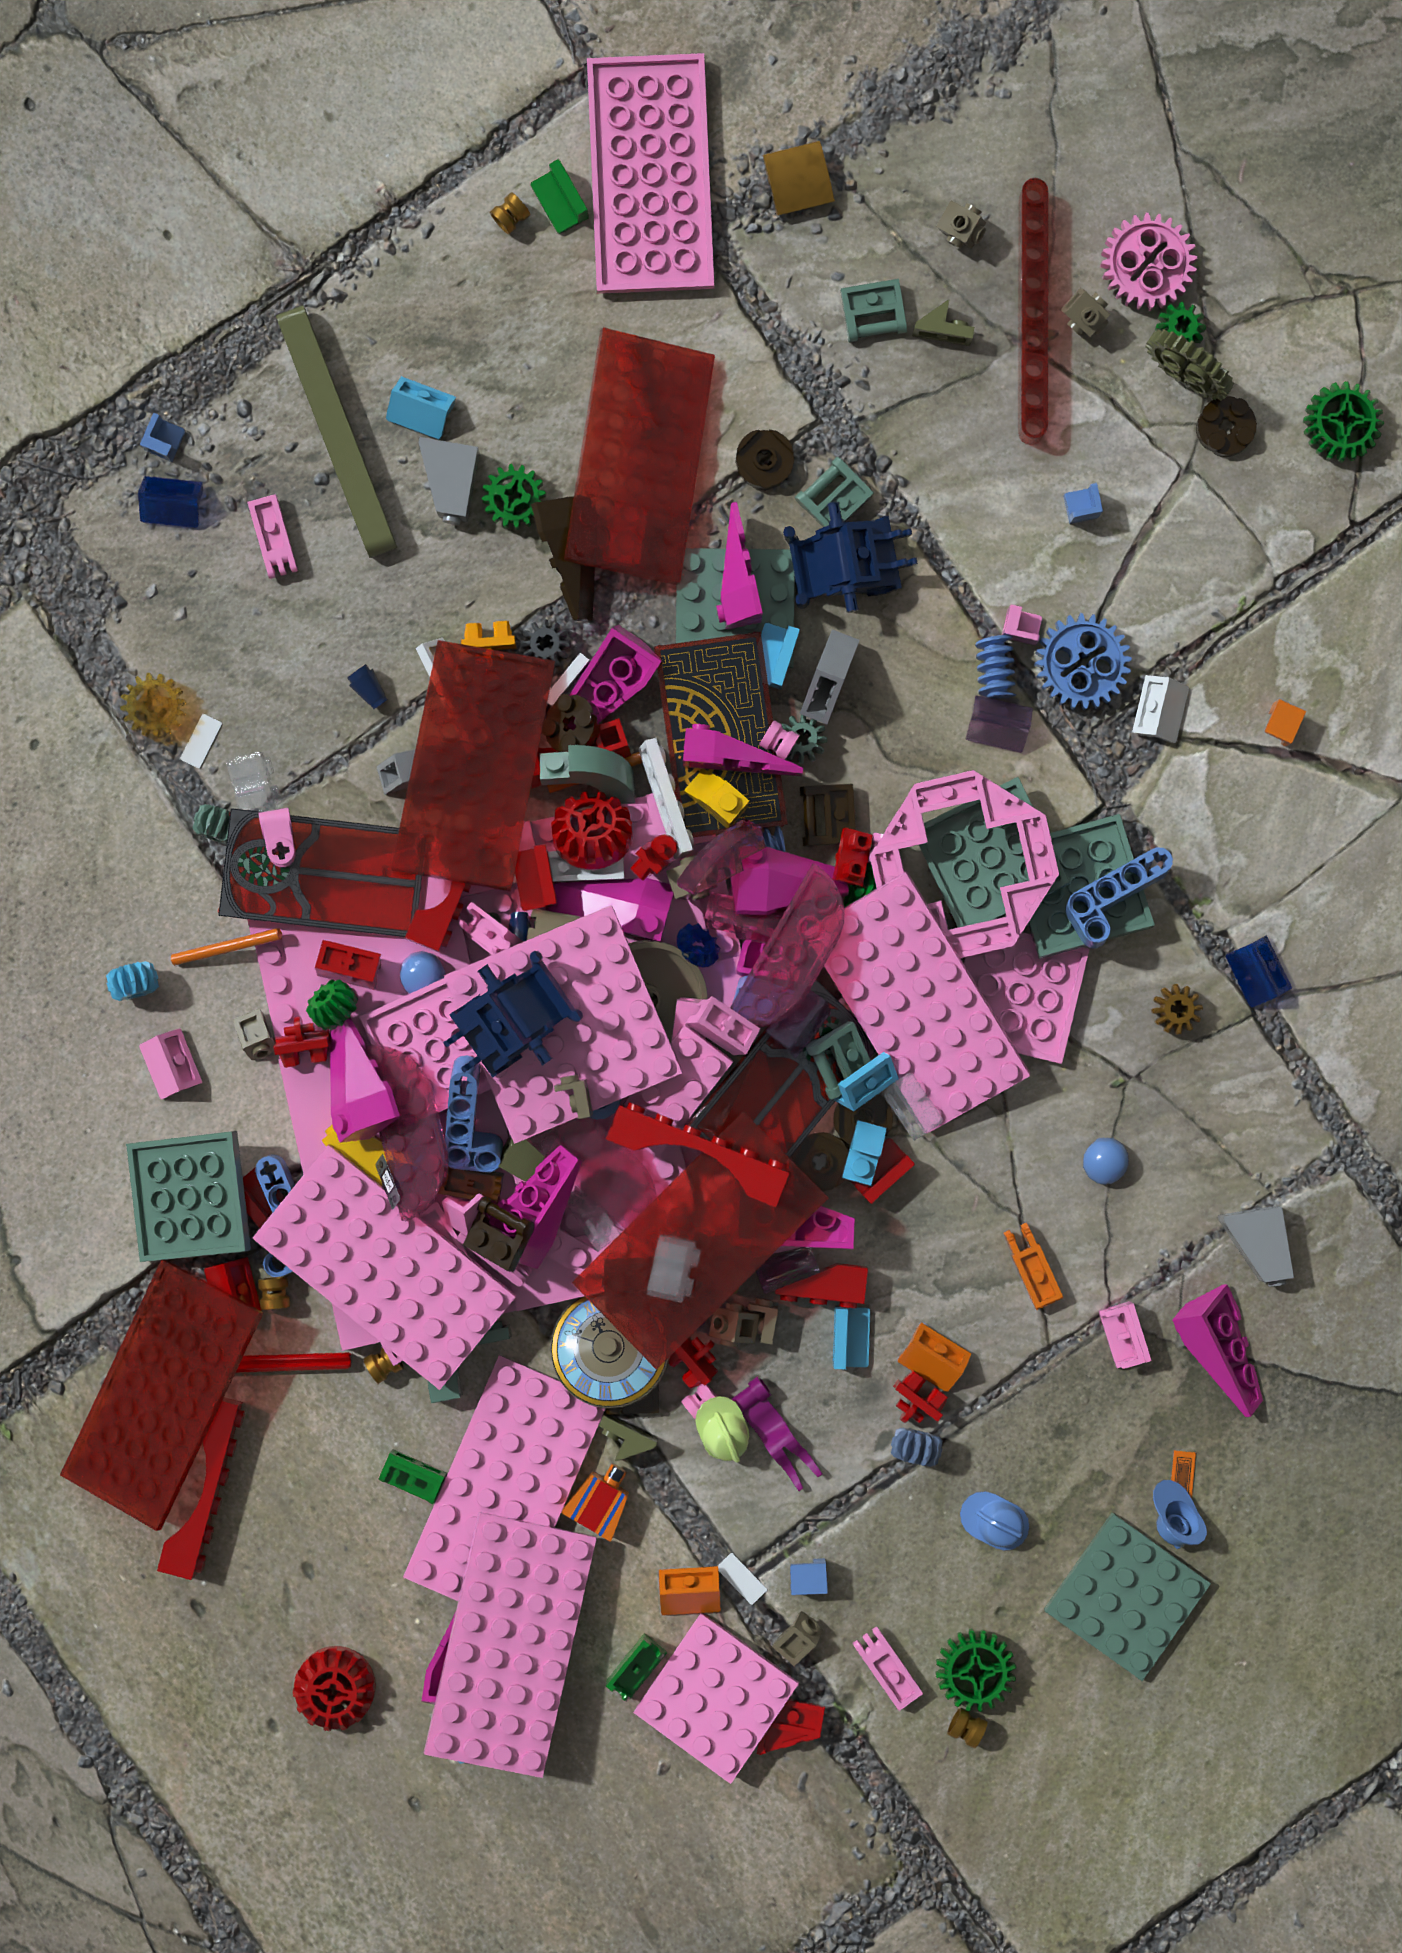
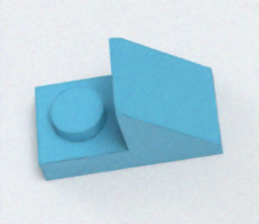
[842,1120,886,1186]

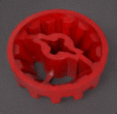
[551,791,633,870]
[293,1646,376,1731]

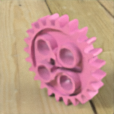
[1100,213,1197,311]

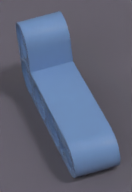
[1065,847,1173,949]
[443,1056,503,1172]
[255,1154,295,1277]

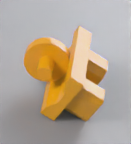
[461,621,517,670]

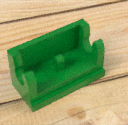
[378,1449,447,1504]
[606,1633,667,1702]

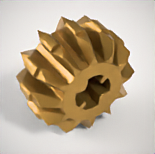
[1151,984,1203,1035]

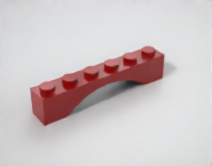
[606,1102,792,1207]
[157,1393,245,1580]

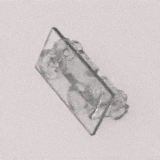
[567,1185,621,1252]

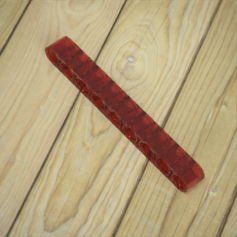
[1018,178,1048,445]

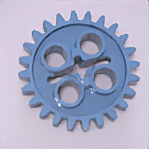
[1034,613,1132,710]

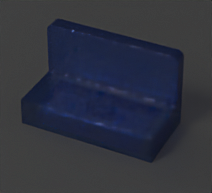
[138,476,203,528]
[1226,935,1292,1007]

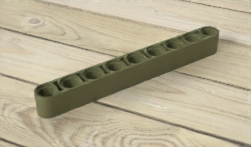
[276,305,397,558]

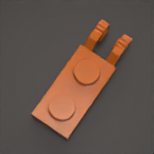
[1004,1222,1063,1310]

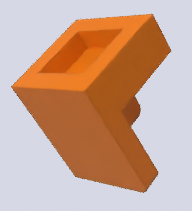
[1265,699,1306,747]

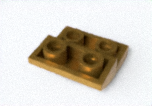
[763,141,835,215]

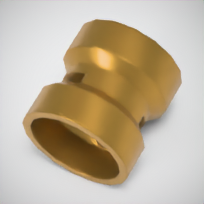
[489,192,531,235]
[258,1277,290,1310]
[363,1347,404,1384]
[947,1707,988,1749]

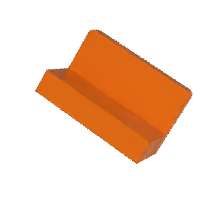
[898,1323,971,1392]
[659,1566,721,1615]

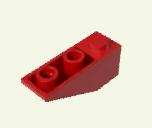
[774,1263,868,1308]

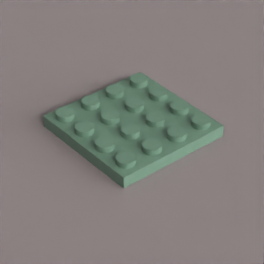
[676,548,795,668]
[919,777,1070,927]
[1028,814,1154,959]
[126,1131,251,1262]
[1044,1512,1211,1681]

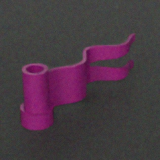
[731,1376,823,1491]

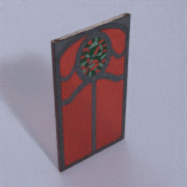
[218,808,428,937]
[688,975,876,1163]

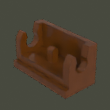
[437,1163,504,1204]

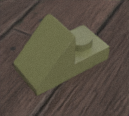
[912,300,975,346]
[599,1412,658,1461]

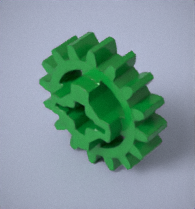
[482,464,546,530]

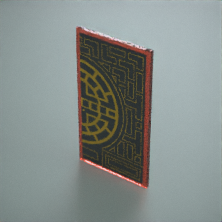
[654,631,788,838]

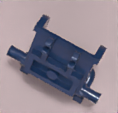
[783,502,918,613]
[443,951,583,1078]

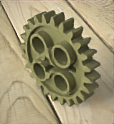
[1145,329,1234,401]

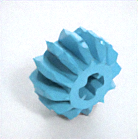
[106,961,159,1001]

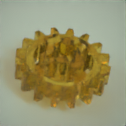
[120,673,187,738]

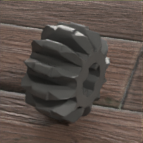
[520,619,571,670]

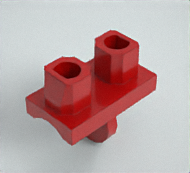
[832,828,873,887]
[630,834,678,880]
[273,1016,330,1068]
[668,1331,718,1389]
[893,1370,948,1423]

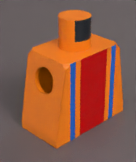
[561,1463,629,1541]

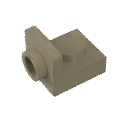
[233,1008,276,1060]
[554,1075,593,1119]
[747,1298,778,1345]
[772,1611,823,1666]

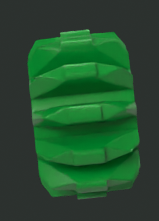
[1155,302,1206,344]
[306,979,358,1031]

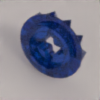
[676,923,721,968]

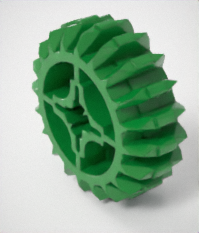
[1303,381,1384,462]
[935,1629,1017,1712]

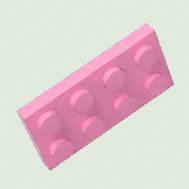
[612,1024,733,1156]

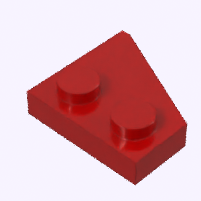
[756,1699,826,1755]

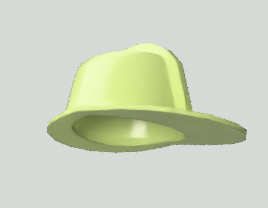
[695,1396,750,1463]

